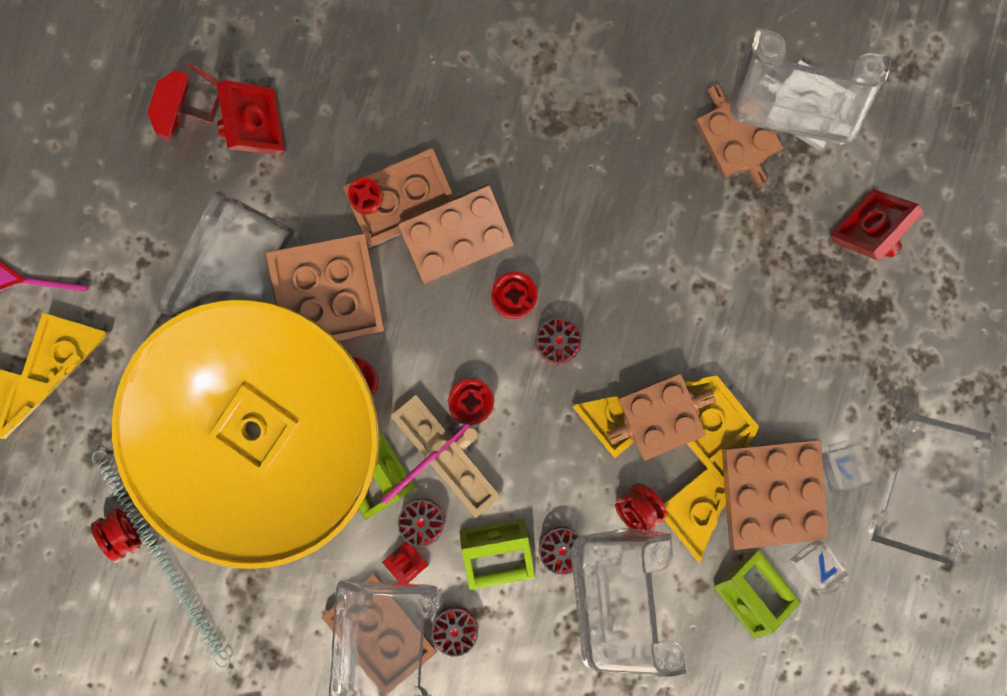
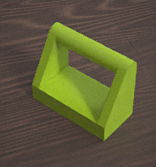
[359,432,416,520]
[459,519,535,590]
[713,549,801,639]

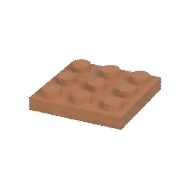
[265,234,384,341]
[722,439,828,550]

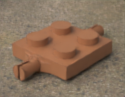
[694,84,783,188]
[606,373,716,461]

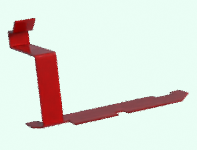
[178,62,220,130]

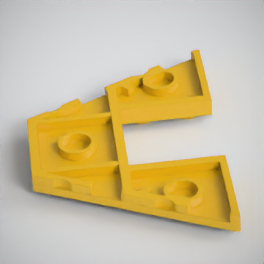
[0,312,109,439]
[572,375,759,563]

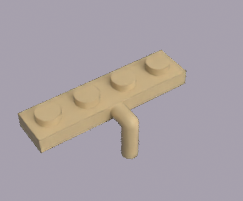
[391,395,501,518]

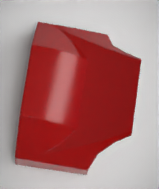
[147,70,191,143]

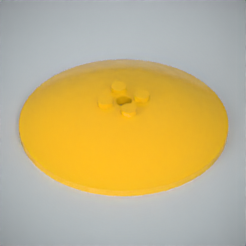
[112,299,379,569]

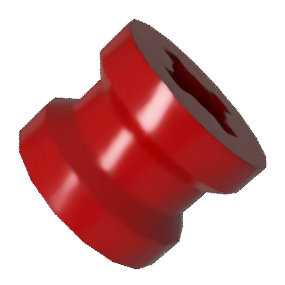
[347,177,383,215]

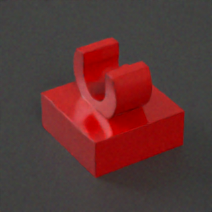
[382,541,429,588]

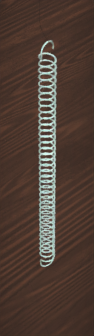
[92,450,230,668]

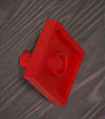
[217,80,285,155]
[830,189,924,261]

